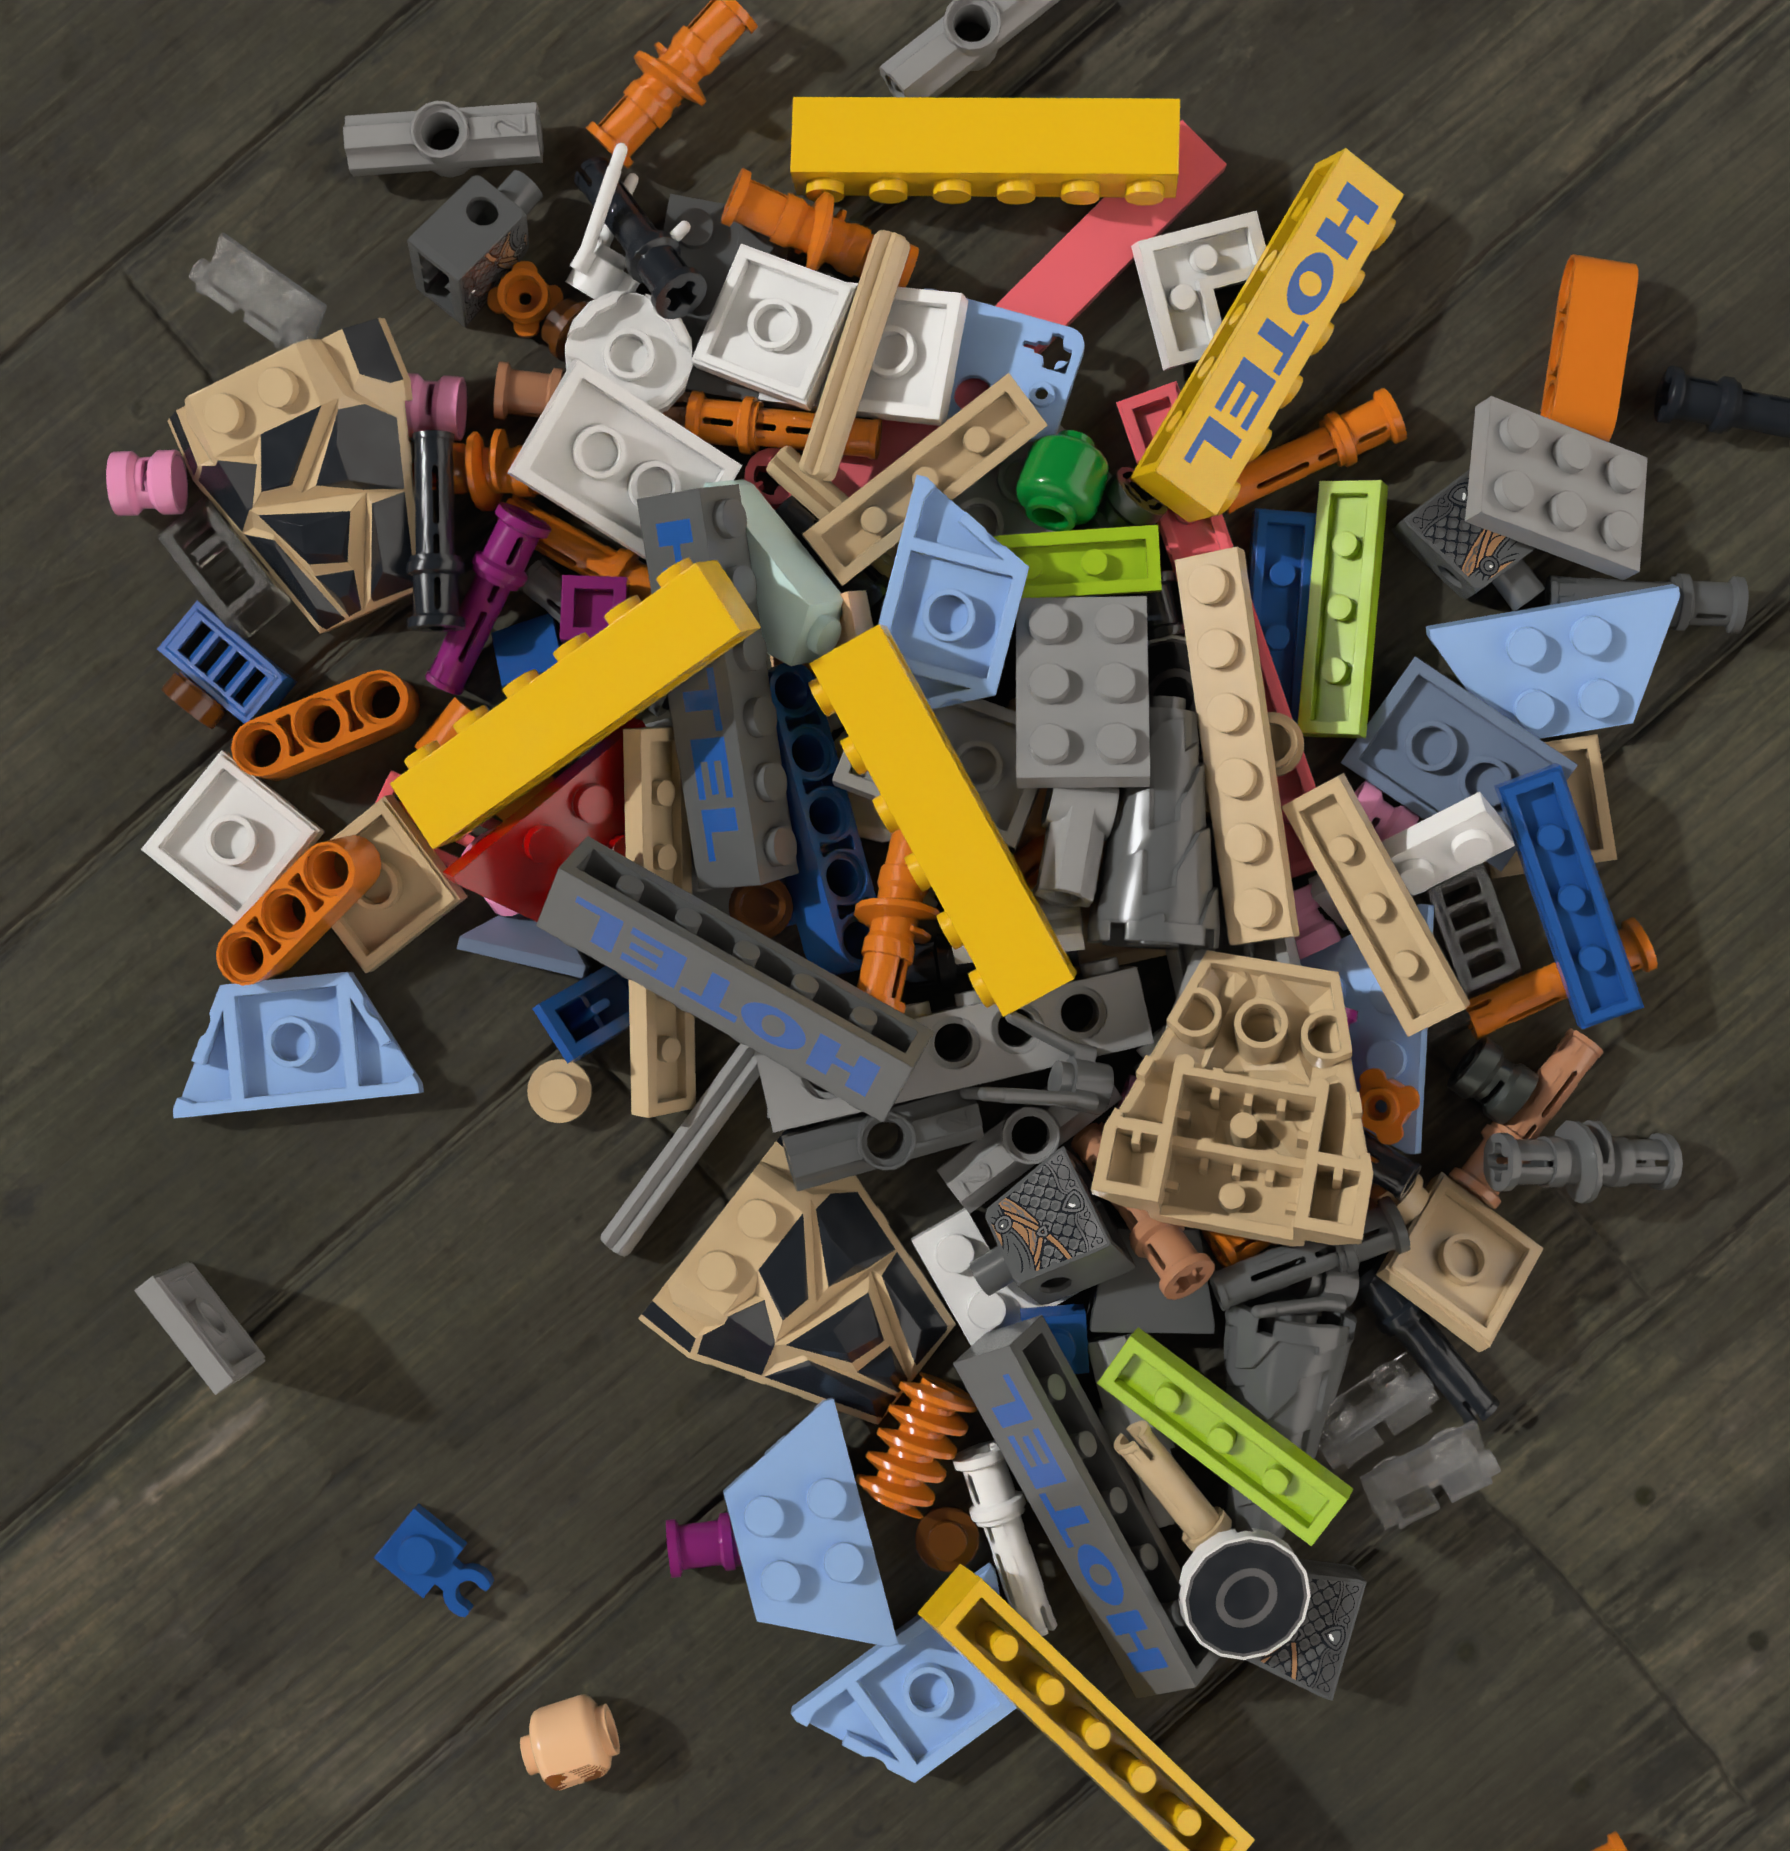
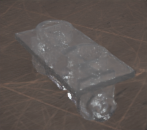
[189,232,327,350]
[1319,1352,1440,1470]
[1359,1420,1501,1530]

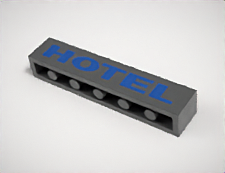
[637,484,799,889]
[536,836,934,1122]
[953,1315,1220,1698]

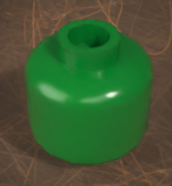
[1016,430,1109,532]

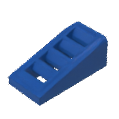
[157,600,297,724]

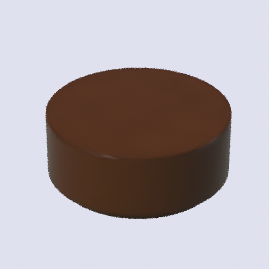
[161,671,227,729]

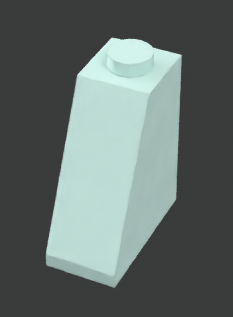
[704,479,843,666]

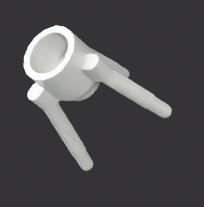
[565,143,691,299]

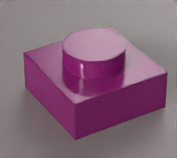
[560,575,630,644]

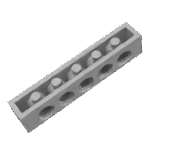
[755,957,1154,1133]

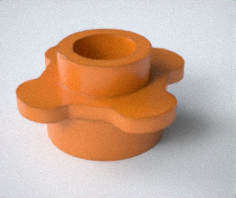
[487,261,564,338]
[1359,1068,1420,1145]

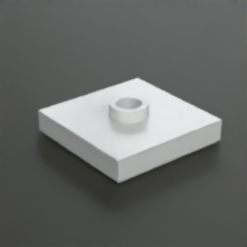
[691,244,857,411]
[141,750,325,925]

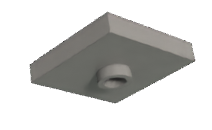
[134,1261,265,1395]

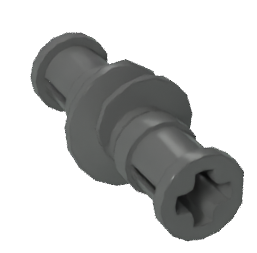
[1483,1120,1683,1204]

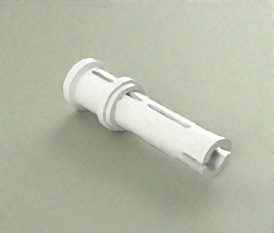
[952,1440,1057,1636]

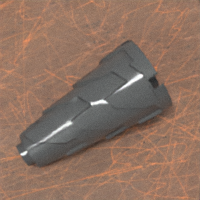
[1087,696,1220,951]
[1224,1293,1357,1539]

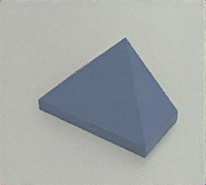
[457,914,593,978]

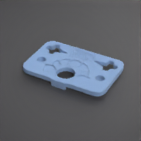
[925,288,1085,443]

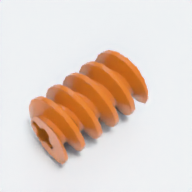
[855,1372,978,1519]

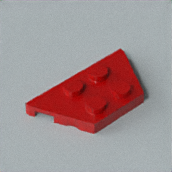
[443,718,646,922]

